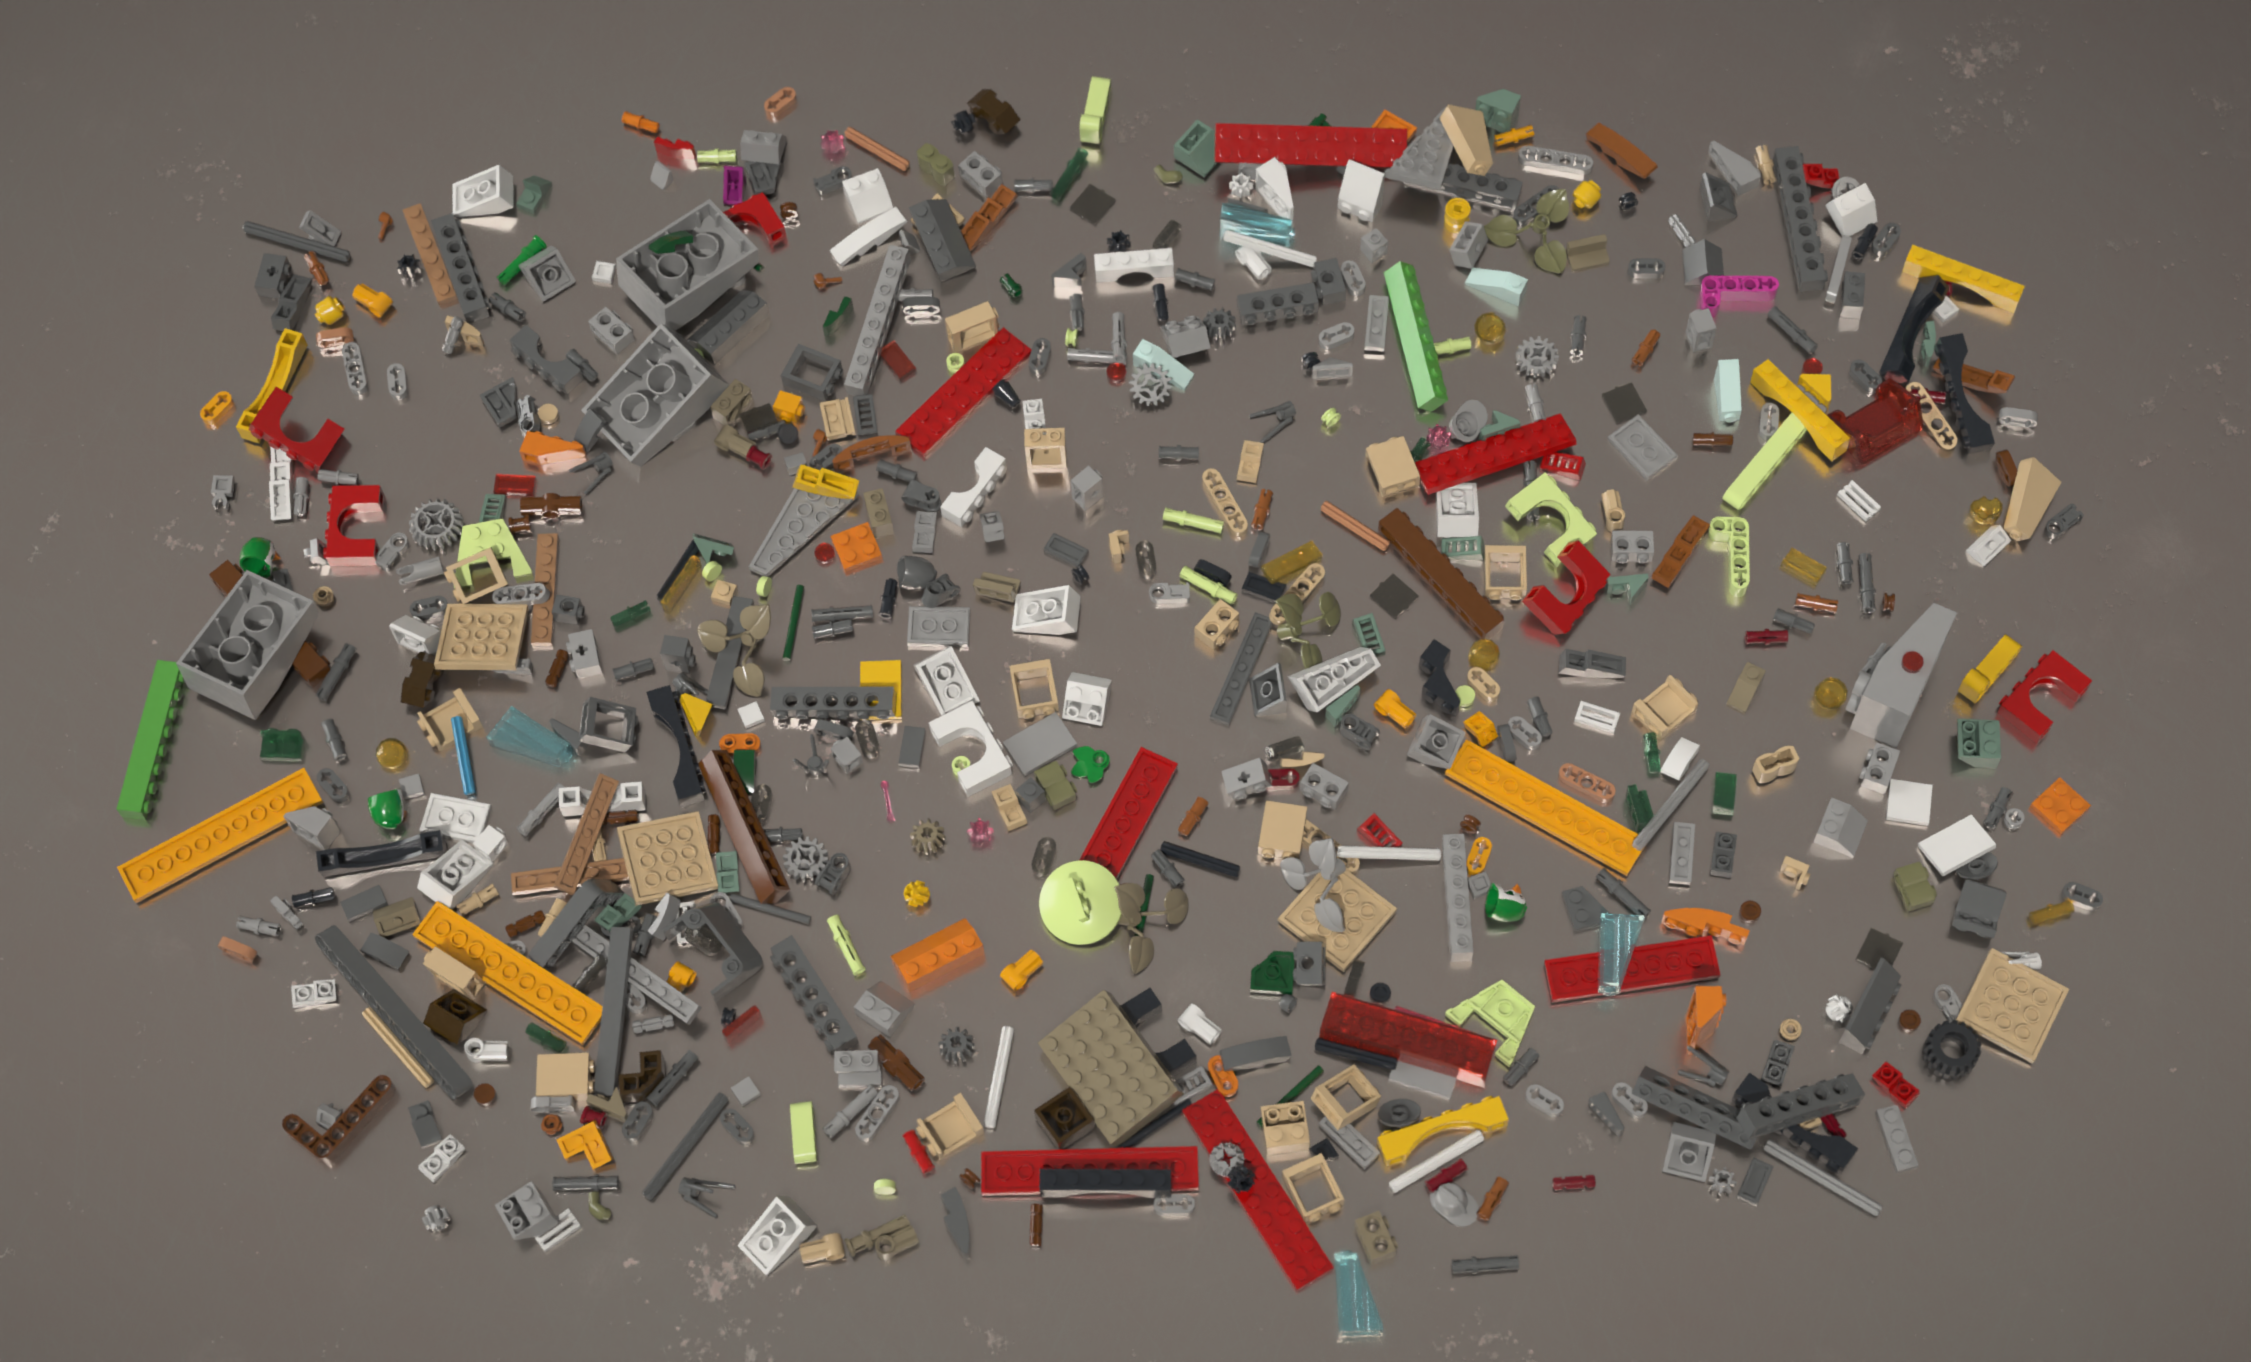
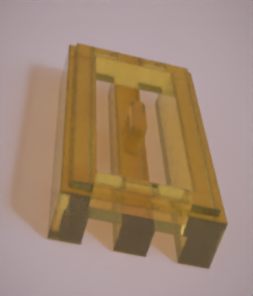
[1781,548,1827,586]

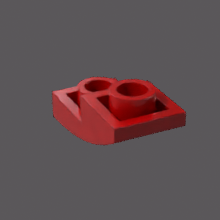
[654,136,697,160]
[1803,164,1840,189]
[1872,1061,1920,1109]

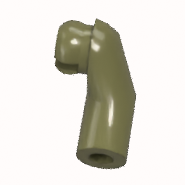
[1154,165,1183,184]
[588,1192,611,1220]

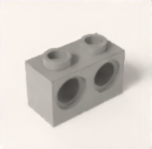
[958,151,1003,198]
[588,307,634,354]
[1685,308,1717,353]
[1611,531,1654,563]
[1859,742,1900,795]
[1300,763,1349,810]

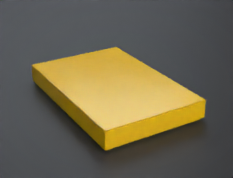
[860,660,902,720]

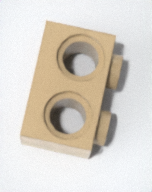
[1194,599,1240,650]

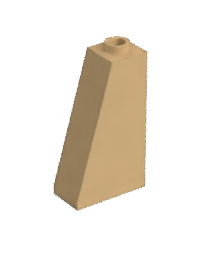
[1440,105,1493,176]
[2003,457,2061,541]

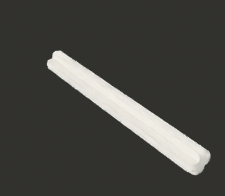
[1223,230,1317,267]
[1337,846,1441,861]
[984,1026,1014,1129]
[1389,1130,1484,1193]

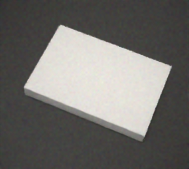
[419,793,492,843]
[1918,815,1996,877]

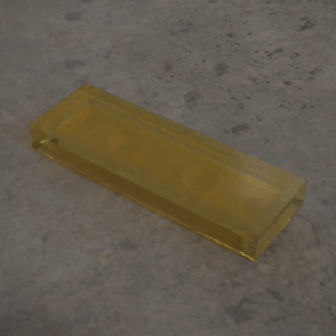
[1261,541,1323,584]
[661,555,702,614]

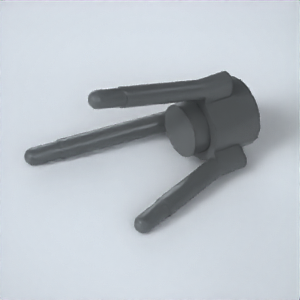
[1249,401,1296,443]
[569,452,613,494]
[672,673,708,698]
[793,734,829,776]
[1678,1045,1730,1087]
[678,1177,735,1218]

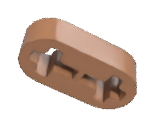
[764,87,797,117]
[316,327,354,348]
[217,936,258,963]

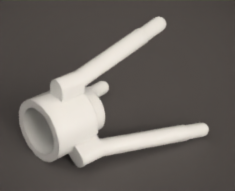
[1999,951,2042,970]

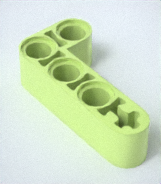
[1080,77,1111,144]
[1708,516,1750,597]

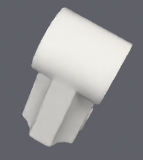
[1235,246,1272,279]
[1177,1003,1222,1045]
[464,1038,509,1063]

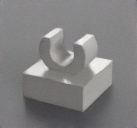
[304,538,328,565]
[316,1103,343,1129]

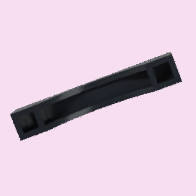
[1879,275,1949,384]
[1934,333,1995,455]
[646,685,706,808]
[316,830,447,877]
[1732,1072,1859,1175]
[1039,1169,1171,1198]

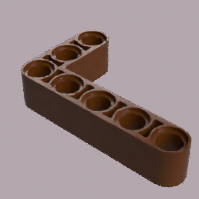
[282,1075,396,1164]

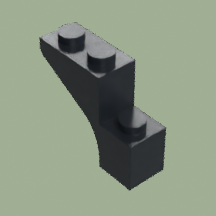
[1419,639,1460,717]

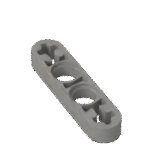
[1518,146,1593,175]
[1825,235,1852,303]

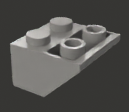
[1161,316,1210,358]
[495,1181,559,1240]

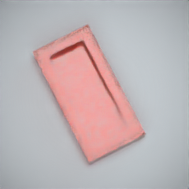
[880,340,916,381]
[493,474,536,497]
[722,1005,762,1043]

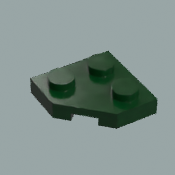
[1250,951,1295,995]

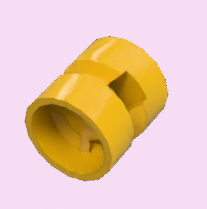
[1444,198,1471,233]

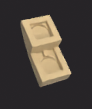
[445,316,484,346]
[1237,440,1264,483]
[1280,751,1324,767]
[991,784,1028,831]

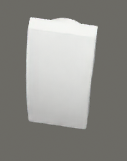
[1022,399,1046,435]
[1661,737,1700,780]
[291,979,336,1008]
[419,1134,465,1183]

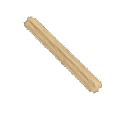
[362,1007,434,1088]

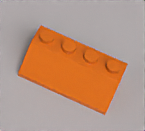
[890,918,985,992]
[1686,986,1726,1055]

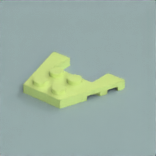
[454,518,533,589]
[1445,980,1535,1067]

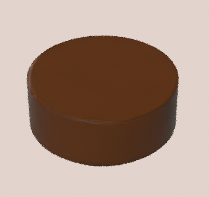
[1739,900,1761,923]
[1898,1009,1921,1032]
[474,1083,496,1106]

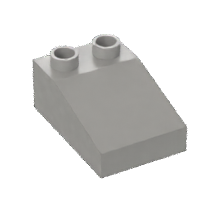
[616,199,759,331]
[582,323,729,467]
[176,570,319,720]
[1845,603,1957,749]

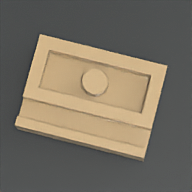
[820,397,856,441]

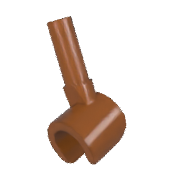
[378,212,393,240]
[813,273,842,288]
[812,429,827,457]

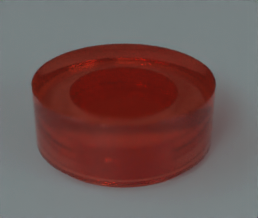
[1802,358,1823,374]
[1107,363,1126,383]
[814,543,835,564]
[1901,651,1924,674]

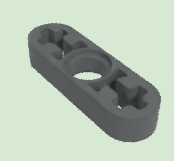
[1513,185,1559,226]

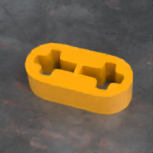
[200,391,234,425]
[1466,837,1492,876]

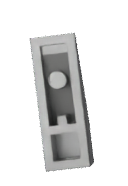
[1708,141,1761,196]

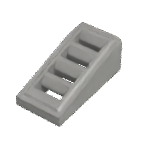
[1174,1065,1215,1106]

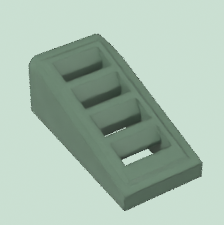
[479,494,506,523]
[1441,536,1484,560]
[1352,613,1386,655]
[1325,685,1360,727]

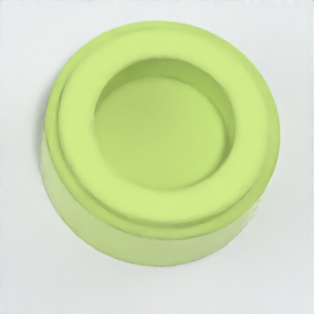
[702,561,722,582]
[756,576,772,597]
[1455,685,1475,707]
[874,1179,896,1195]

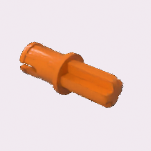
[622,111,660,133]

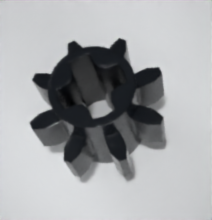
[951,110,976,133]
[1107,230,1131,253]
[397,254,422,279]
[1227,1165,1255,1194]

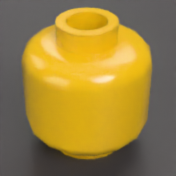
[1573,180,1601,209]
[315,296,345,325]

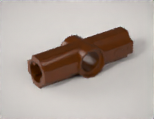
[520,493,583,519]
[867,1034,925,1092]

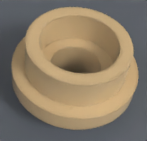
[313,586,334,606]
[1780,1019,1802,1040]

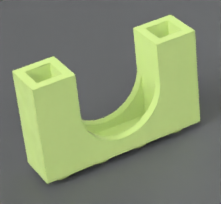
[1505,472,1597,567]

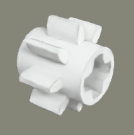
[1229,173,1253,198]
[1826,995,1853,1022]

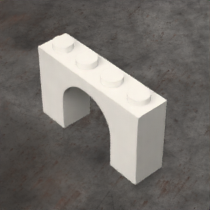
[929,701,1013,797]

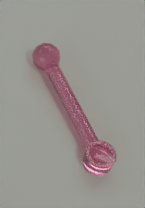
[880,781,894,821]

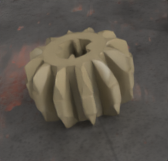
[910,818,946,855]

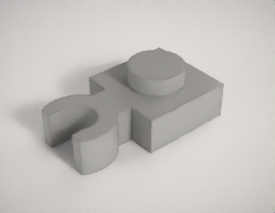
[211,475,235,509]
[270,895,303,930]

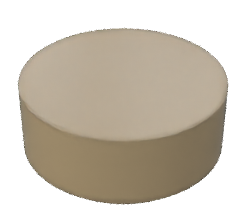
[538,404,559,424]

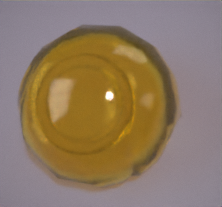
[1474,312,1506,344]
[1969,496,2003,525]
[1468,639,1500,672]
[1814,677,1848,710]
[376,738,407,769]

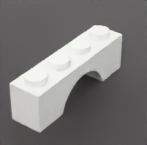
[1094,248,1174,283]
[940,447,1007,527]
[559,782,646,817]

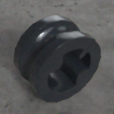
[1619,192,1638,210]
[1301,352,1321,370]
[1071,565,1090,585]
[721,1007,736,1027]

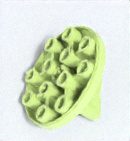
[1039,860,1122,945]

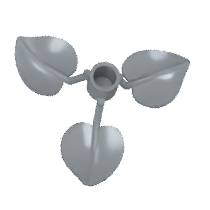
[1280,838,1346,932]

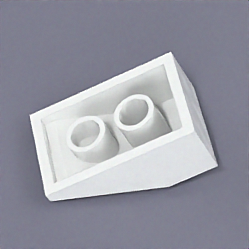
[1256,157,1294,229]
[1338,160,1385,223]
[453,165,513,217]
[1436,483,1479,538]
[1012,585,1081,635]
[913,646,980,716]
[417,840,494,910]
[737,1196,817,1275]

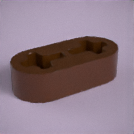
[1996,449,2018,486]

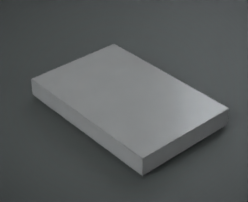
[1607,414,1678,481]
[907,606,970,647]
[1003,712,1077,777]
[1388,1040,1463,1100]

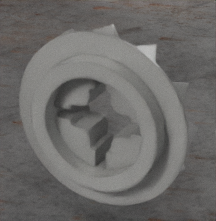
[1831,177,1860,199]
[1210,1142,1244,1177]

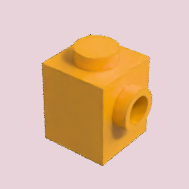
[773,390,805,423]

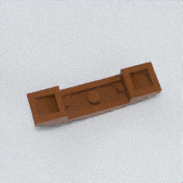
[1933,358,2015,393]
[832,435,911,472]

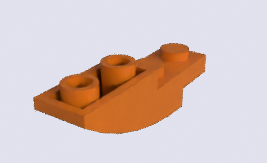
[1662,908,1750,945]

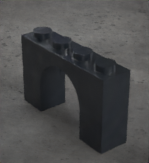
[1120,987,1197,1077]

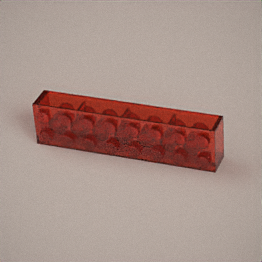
[1319,992,1497,1088]

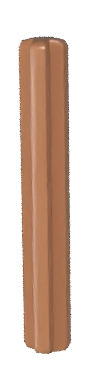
[845,127,910,171]
[1321,501,1390,551]

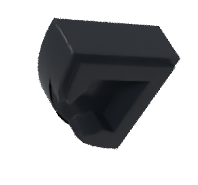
[1309,1138,1339,1160]

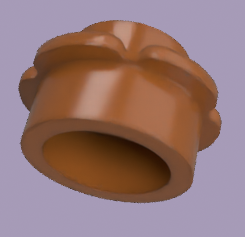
[541,1114,562,1135]

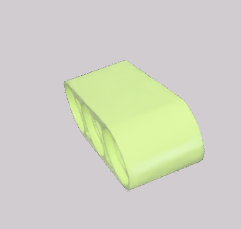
[790,1101,817,1164]

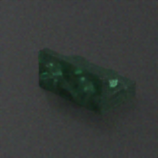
[260,728,305,762]
[1626,784,1654,833]

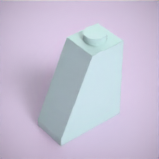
[1714,359,1742,422]

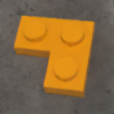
[556,1120,614,1169]

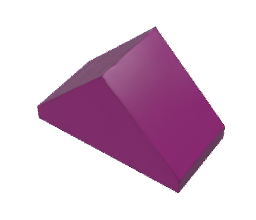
[723,165,747,205]

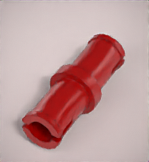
[902,1129,935,1174]

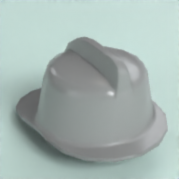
[1449,400,1488,442]
[1430,1182,1479,1227]

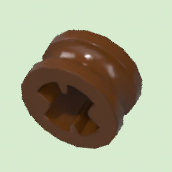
[780,202,798,219]
[1882,593,1895,612]
[1460,814,1481,834]
[959,1168,980,1189]

